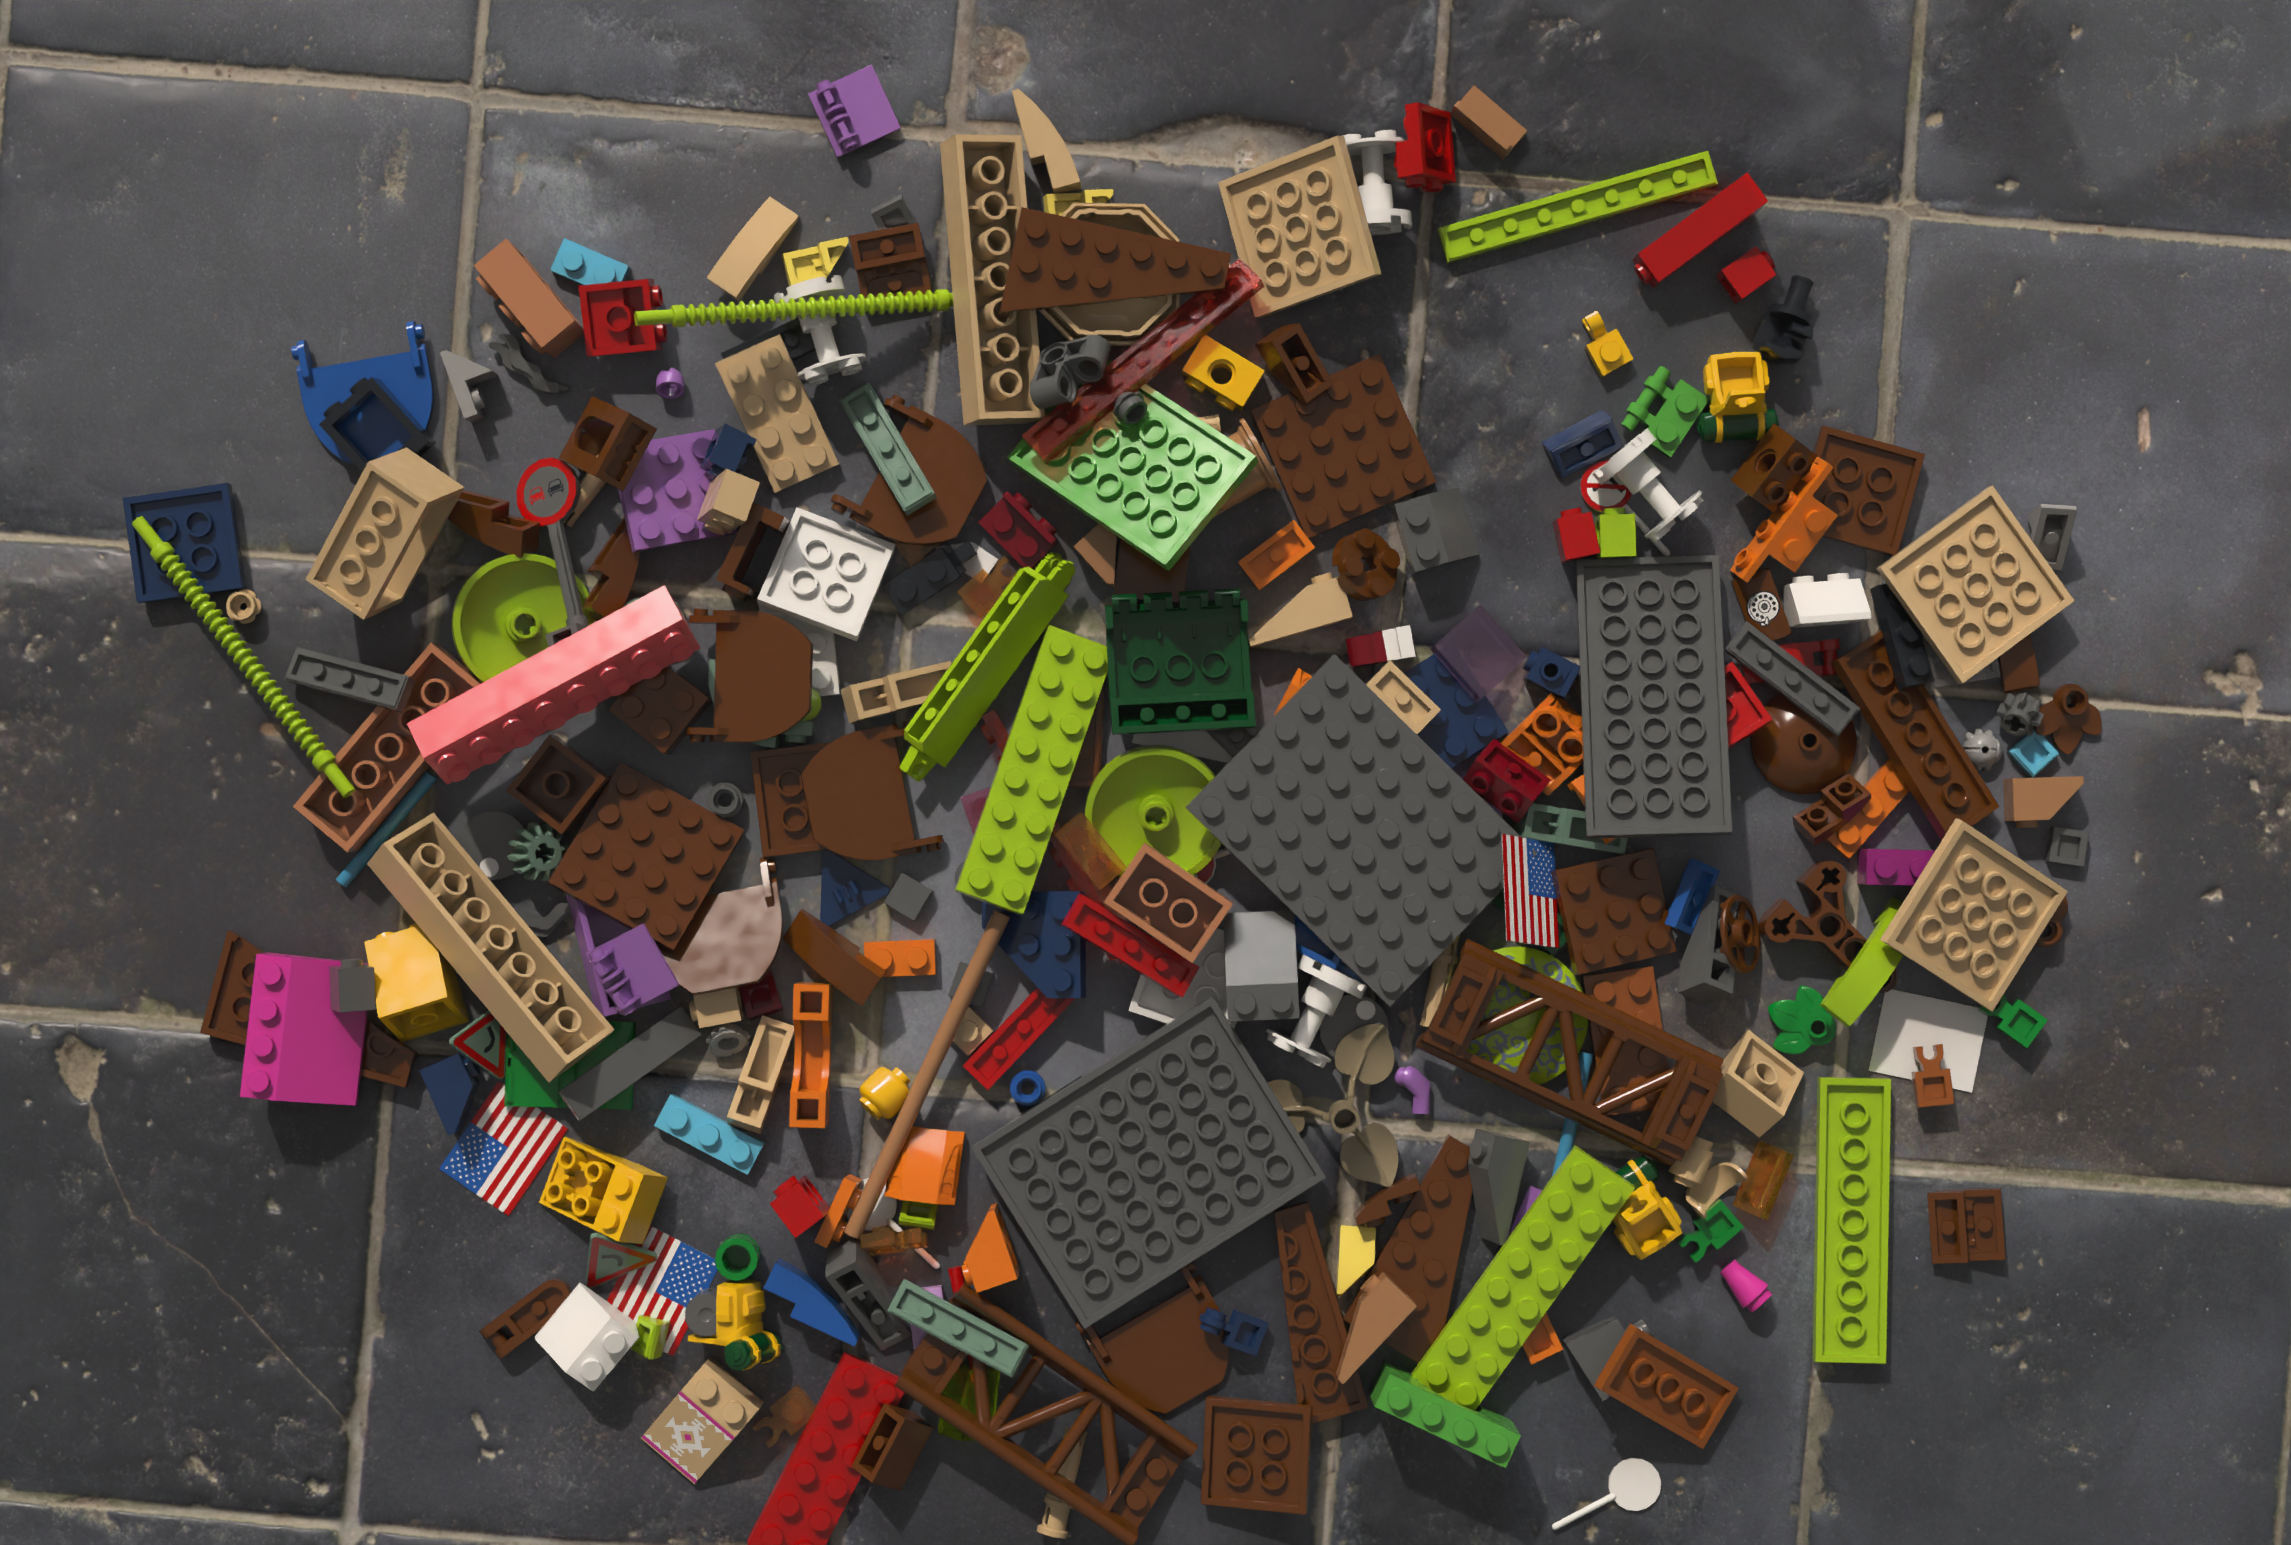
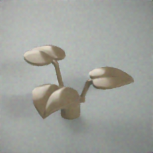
[1268,1024,1398,1187]

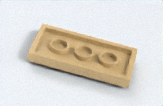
[715,334,839,493]

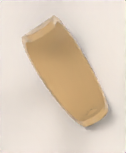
[1686,1162,1748,1219]

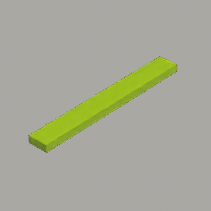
[1437,151,1718,264]

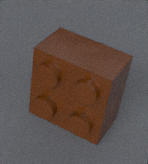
[608,665,713,755]
[506,734,611,835]

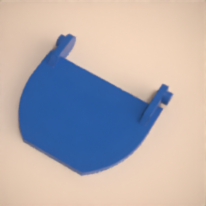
[291,321,434,463]

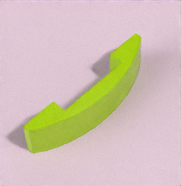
[1820,896,1903,1027]

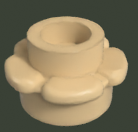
[226,589,261,624]

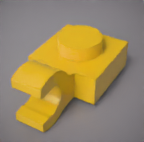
[1581,311,1634,377]

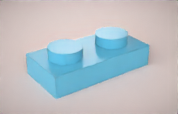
[550,238,631,285]

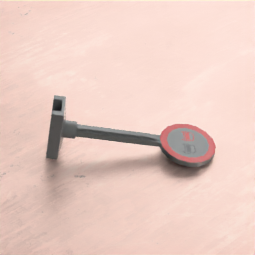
[516,457,589,647]

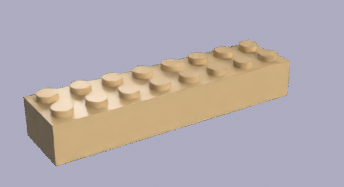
[940,134,1045,425]
[367,813,615,1083]

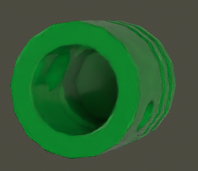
[715,1234,761,1281]

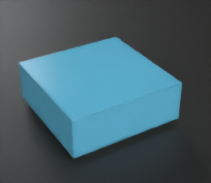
[2007,729,2059,778]

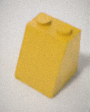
[364,923,469,1042]

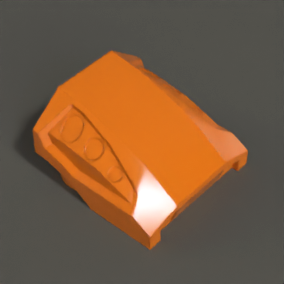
[1501,693,1583,796]
[884,1126,965,1205]

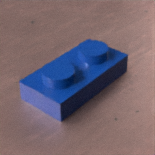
[1665,858,1720,935]

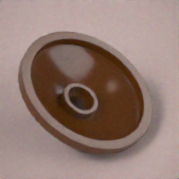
[1750,694,1857,794]

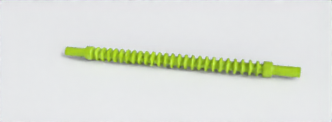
[634,289,954,327]
[132,516,355,798]

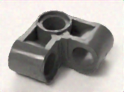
[1030,335,1111,409]

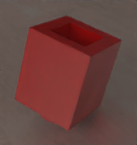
[1716,246,1777,305]
[1552,507,1600,563]

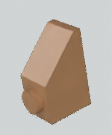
[2003,776,2084,828]

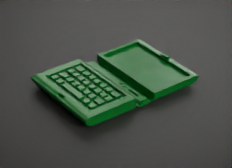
[504,1021,636,1110]

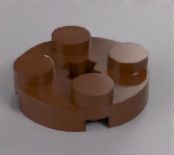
[1332,528,1400,601]

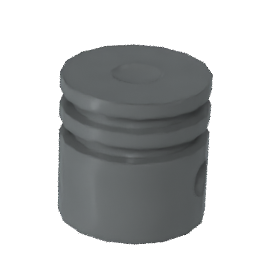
[685,1288,717,1336]

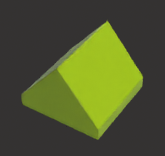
[898,1200,938,1231]
[631,1315,670,1360]

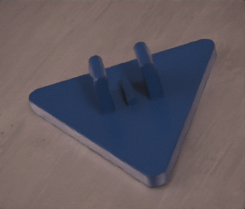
[820,850,890,926]

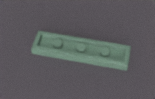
[839,382,937,516]
[887,1279,1030,1378]

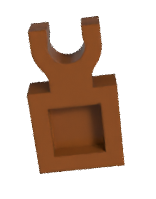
[1912,1044,1954,1108]

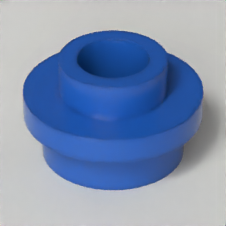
[1010,1070,1045,1106]

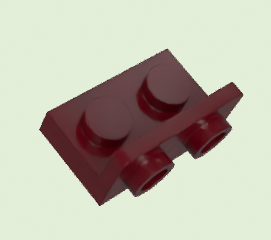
[978,491,1058,569]
[1463,739,1551,823]

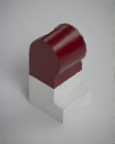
[1345,625,1416,667]

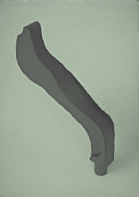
[489,333,568,394]
[522,903,571,937]

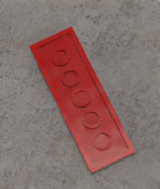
[747,1351,904,1545]

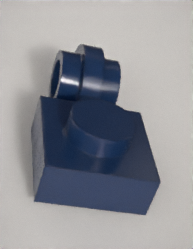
[1199,1307,1269,1356]

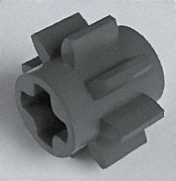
[1996,692,2044,737]

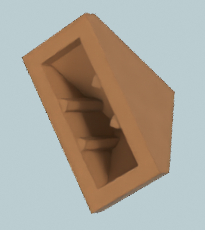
[1073,524,1117,587]

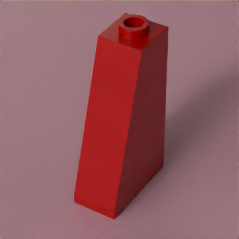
[1633,172,1768,288]

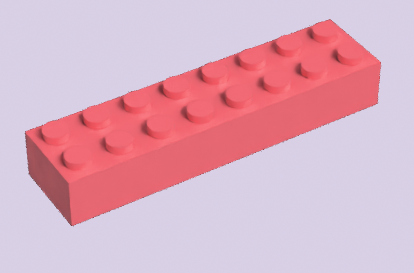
[407,585,701,785]

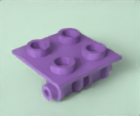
[808,64,901,158]
[585,923,680,1016]

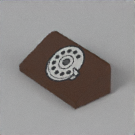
[1731,568,1792,641]

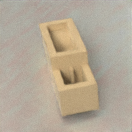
[1012,89,1081,194]
[707,197,799,302]
[840,661,951,724]
[727,1015,794,1134]

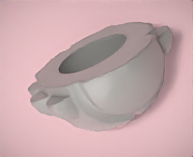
[1963,729,2004,772]
[706,1023,751,1057]

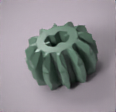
[506,822,569,882]

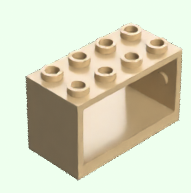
[305,448,465,620]

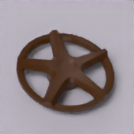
[1719,894,1760,974]

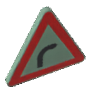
[449,1010,507,1080]
[585,1233,657,1288]

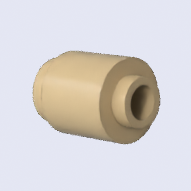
[1669,1136,1714,1188]

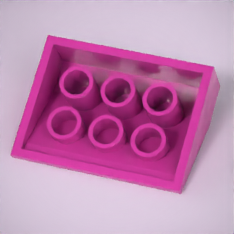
[240,952,368,1106]

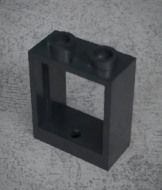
[319,377,437,472]

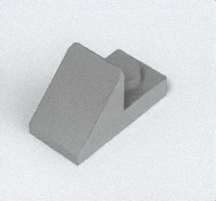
[440,350,498,423]
[2027,504,2077,570]

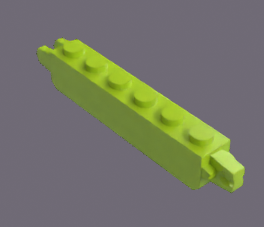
[899,552,1076,782]

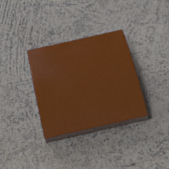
[849,223,933,298]
[1927,1188,2006,1264]

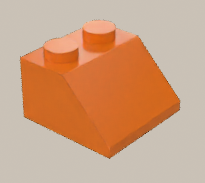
[962,1203,1020,1293]

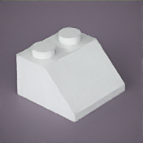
[1782,573,1871,628]
[535,1283,639,1392]

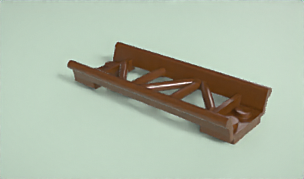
[1415,939,1724,1167]
[895,1283,1198,1545]

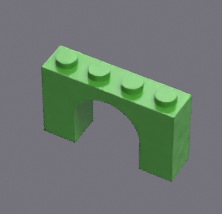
[1369,1360,1521,1468]

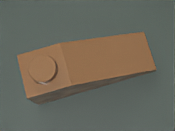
[1336,1272,1417,1384]

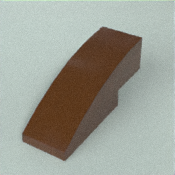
[448,490,540,558]
[582,516,640,621]
[783,909,887,1006]

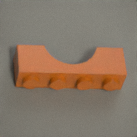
[789,982,833,1128]

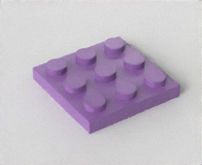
[618,429,737,553]

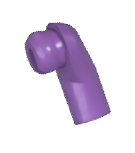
[1394,1066,1431,1114]

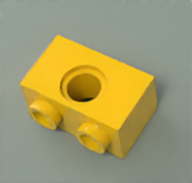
[1182,334,1265,412]

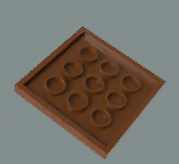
[1250,354,1436,539]
[548,762,744,953]

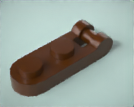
[479,1278,572,1359]

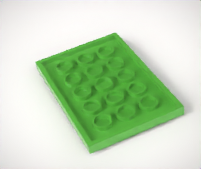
[1007,359,1259,571]

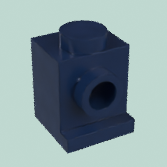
[700,423,757,480]
[1522,647,1580,699]

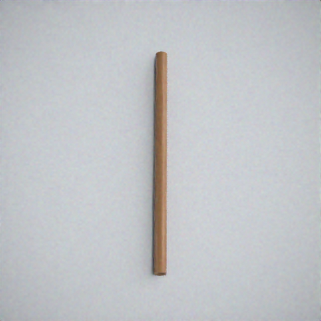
[844,910,1010,1239]

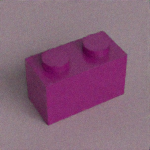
[1857,849,1936,885]

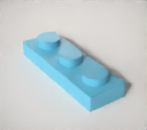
[654,1093,766,1175]

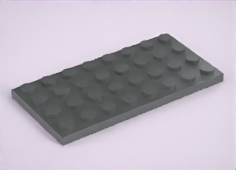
[1576,555,1732,839]

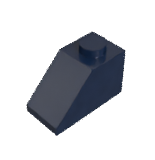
[419,1053,480,1135]

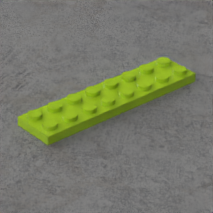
[954,625,1108,915]
[1812,1077,1891,1364]
[1412,1145,1635,1411]

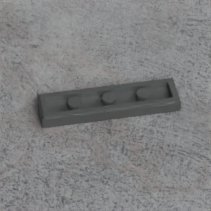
[1724,621,1860,737]
[284,647,416,713]

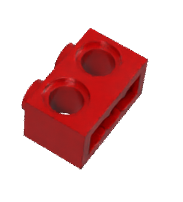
[770,1174,830,1238]

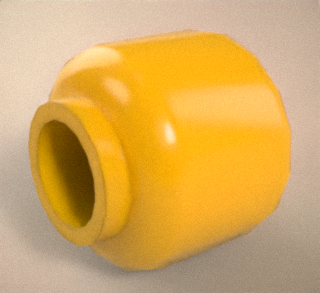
[858,1067,911,1120]

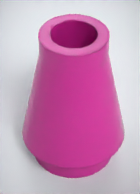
[1719,1259,1772,1313]

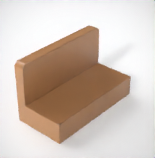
[1451,85,1527,160]

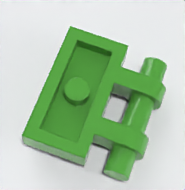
[1621,366,1710,458]

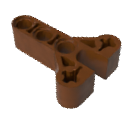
[1759,860,1898,993]

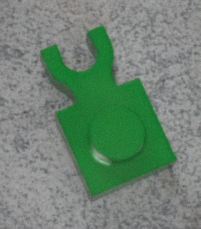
[1977,994,2048,1049]
[1676,1199,1744,1263]

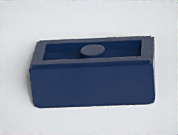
[1542,410,1624,479]

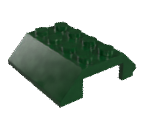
[1105,588,1256,735]

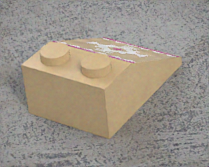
[641,1356,764,1484]

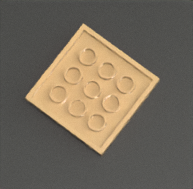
[1218,136,1382,318]
[1876,485,2074,684]
[1880,818,2068,1012]

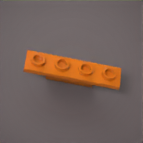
[1730,457,1838,583]

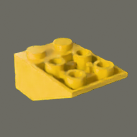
[539,1137,668,1244]

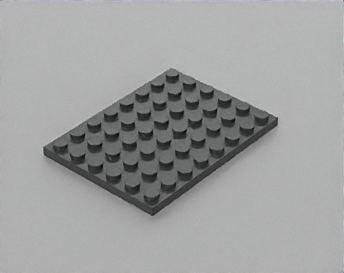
[1185,654,1537,1007]
[971,996,1326,1329]

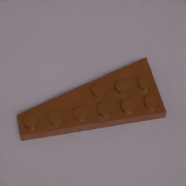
[999,207,1231,314]
[200,930,417,1087]
[1343,1134,1472,1363]

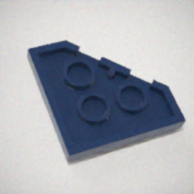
[982,891,1086,998]

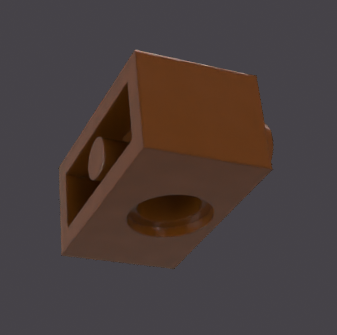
[1730,424,1818,513]

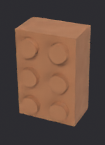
[473,238,584,358]
[1104,842,1233,963]

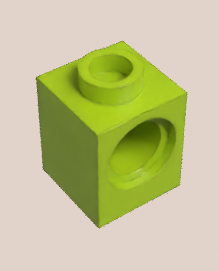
[1595,508,1636,559]

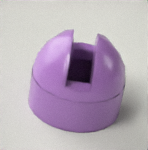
[656,368,684,399]

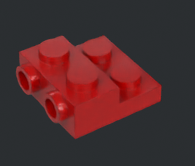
[1394,102,1456,192]
[578,279,667,357]
[1724,662,1773,750]

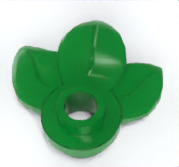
[1768,985,1837,1054]

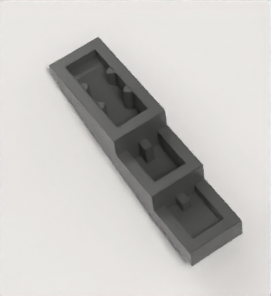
[558,1006,702,1121]

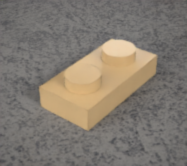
[1366,661,1441,734]

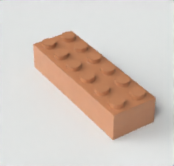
[293,643,483,852]

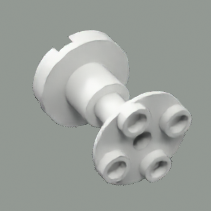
[1342,130,1412,236]
[774,275,866,386]
[1592,428,1704,543]
[1266,954,1367,1068]

